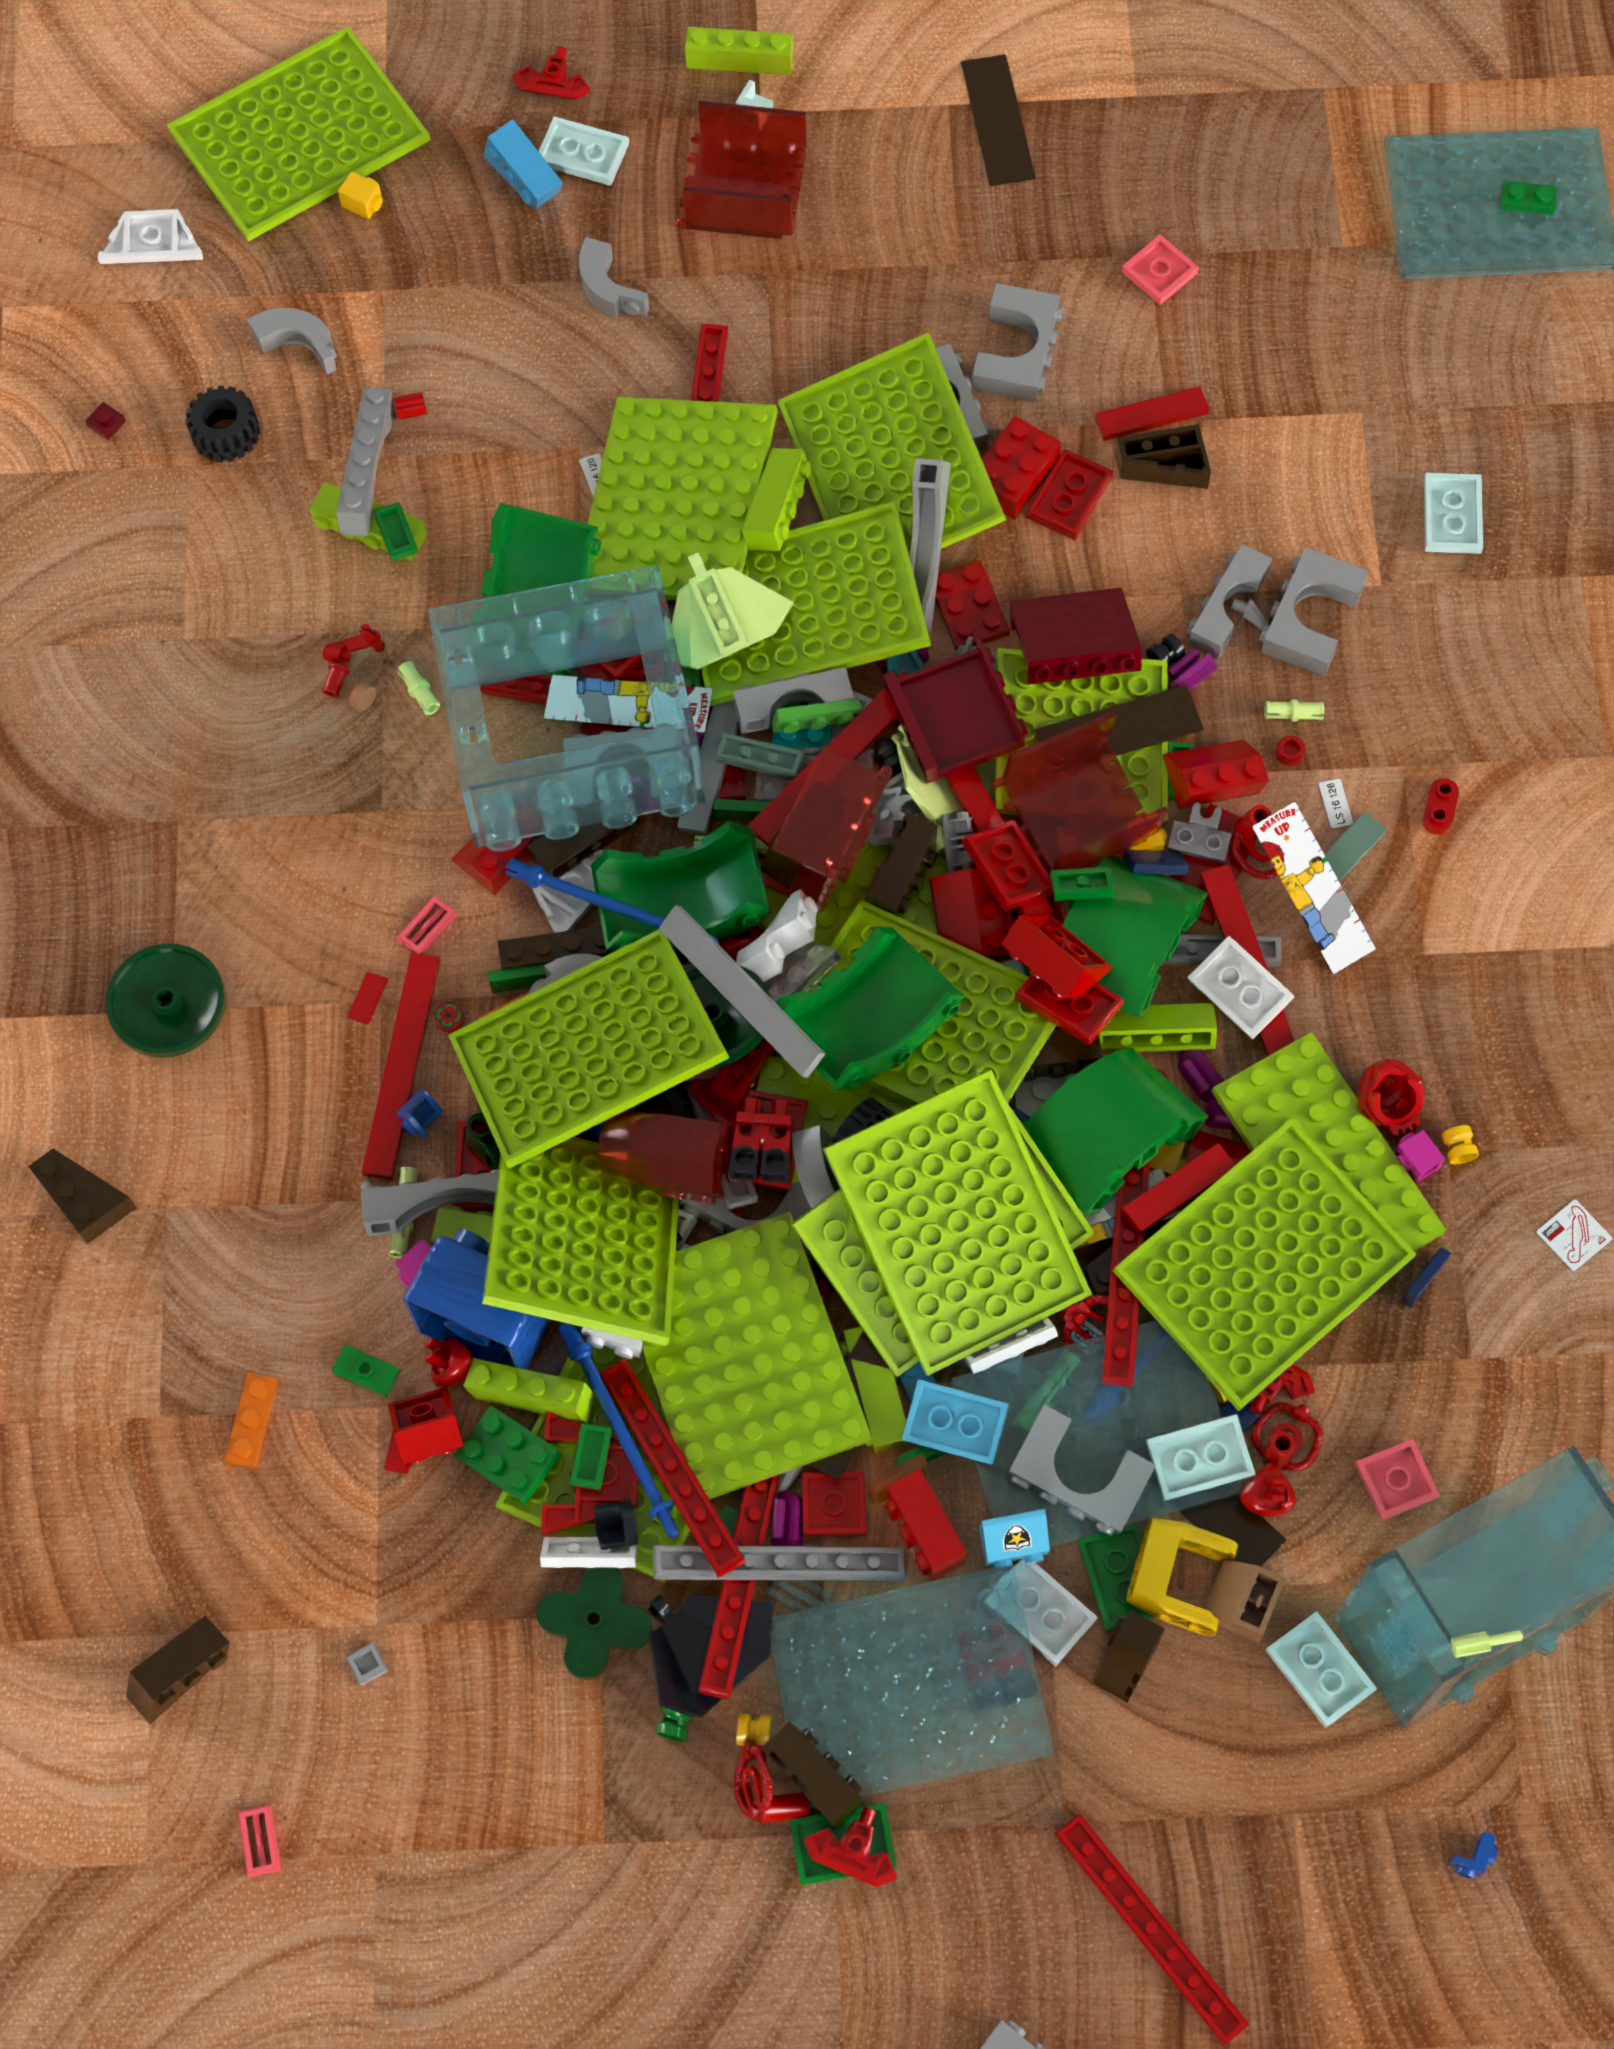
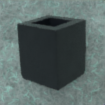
[593,1500,638,1550]

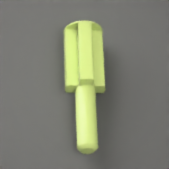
[1451,1630,1523,1658]

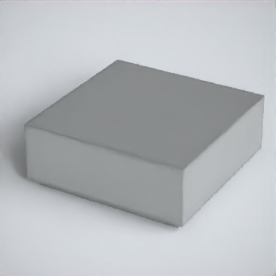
[345,1641,389,1686]

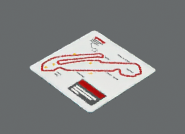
[1537,1200,1613,1271]

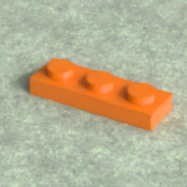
[224,1372,279,1470]

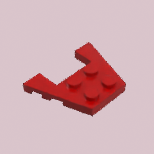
[541,1413,639,1535]

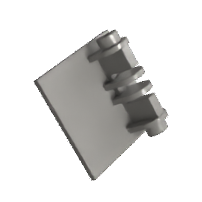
[942,812,977,873]

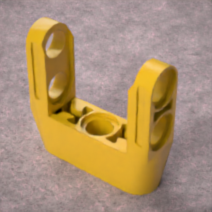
[1126,1517,1238,1636]

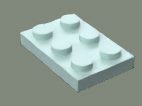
[539,116,629,186]
[1424,473,1483,554]
[1146,1414,1255,1501]
[1265,1611,1377,1729]

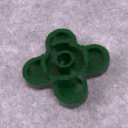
[536,1567,653,1680]

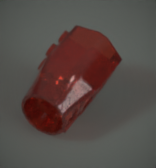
[598,1110,735,1204]

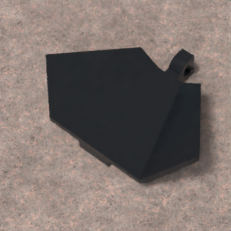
[648,1593,774,1718]

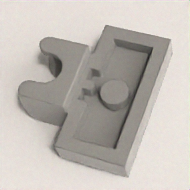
[867,787,922,846]
[1167,802,1231,864]

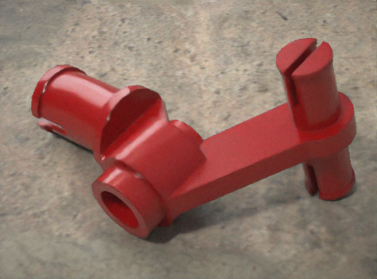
[321,624,385,698]

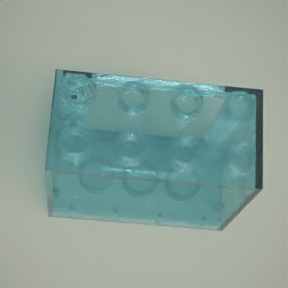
[427,565,705,851]
[1335,1446,1614,1728]

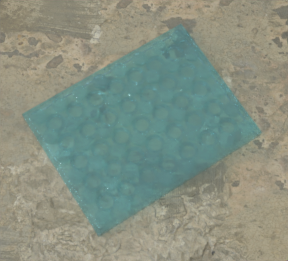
[1384,127,1614,279]
[950,1320,1244,1548]
[769,1563,1055,1808]

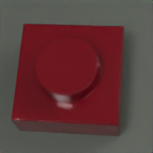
[85,402,126,440]

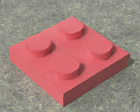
[1121,234,1199,305]
[1355,1439,1440,1521]

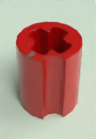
[394,392,427,420]

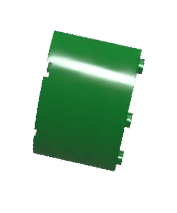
[464,503,601,676]
[591,820,770,954]
[1063,854,1208,1017]
[776,926,965,1090]
[1021,1048,1209,1214]

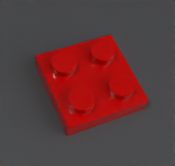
[802,1471,866,1537]

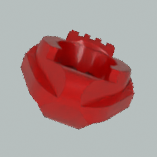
[1358,1059,1425,1139]

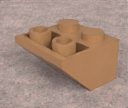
[1203,1559,1286,1643]

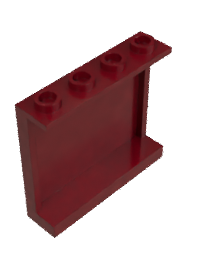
[1010,587,1142,685]
[883,639,1028,784]

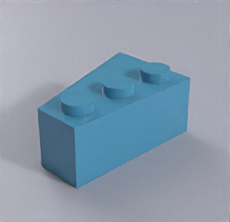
[483,119,563,210]

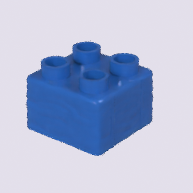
[403,1229,552,1370]

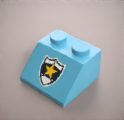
[978,1509,1050,1570]

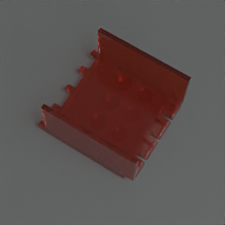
[675,101,807,239]
[991,711,1168,877]
[763,746,892,911]

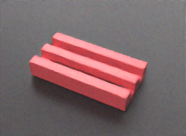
[396,895,457,954]
[238,1805,281,1878]

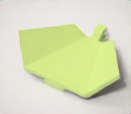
[664,552,794,670]
[891,725,995,820]

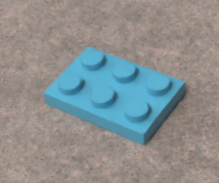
[902,1379,1010,1465]

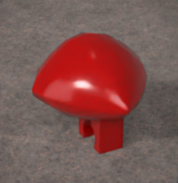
[424,1337,473,1387]
[1240,1462,1297,1517]

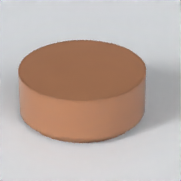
[349,682,376,712]

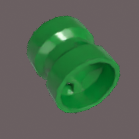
[655,1707,692,1742]

